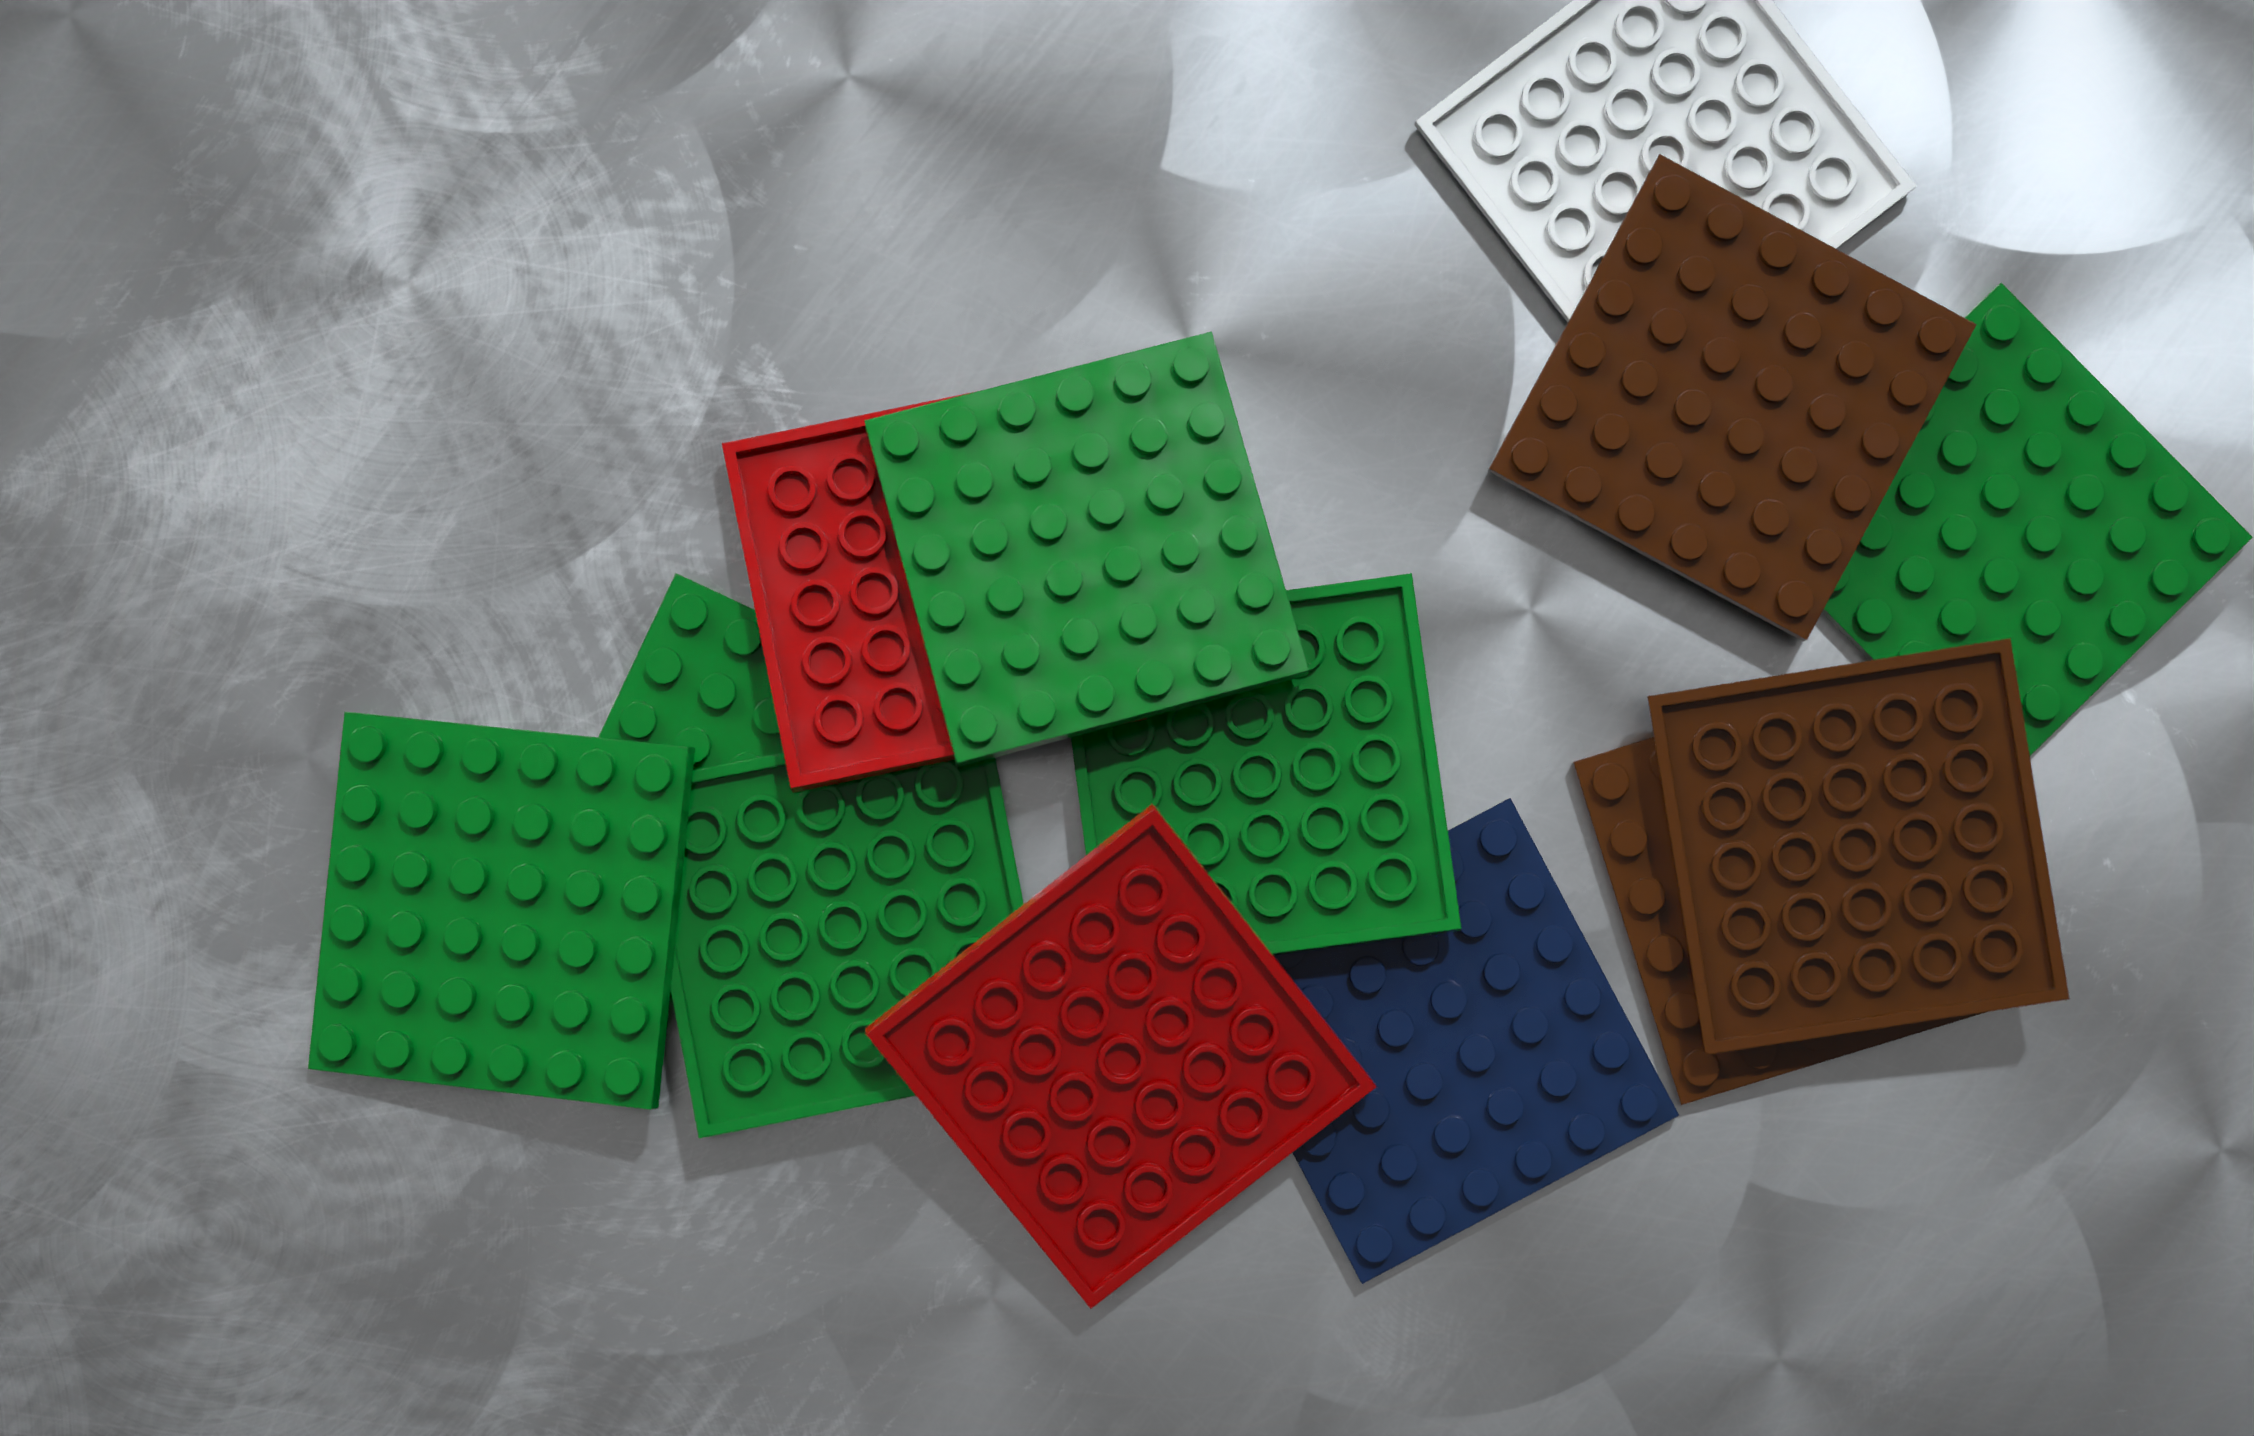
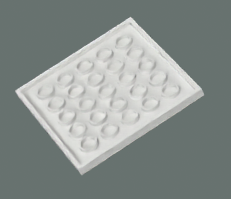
[1414,0,1917,323]

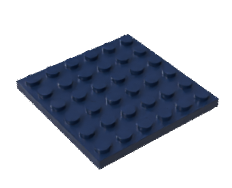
[1274,798,1679,1284]

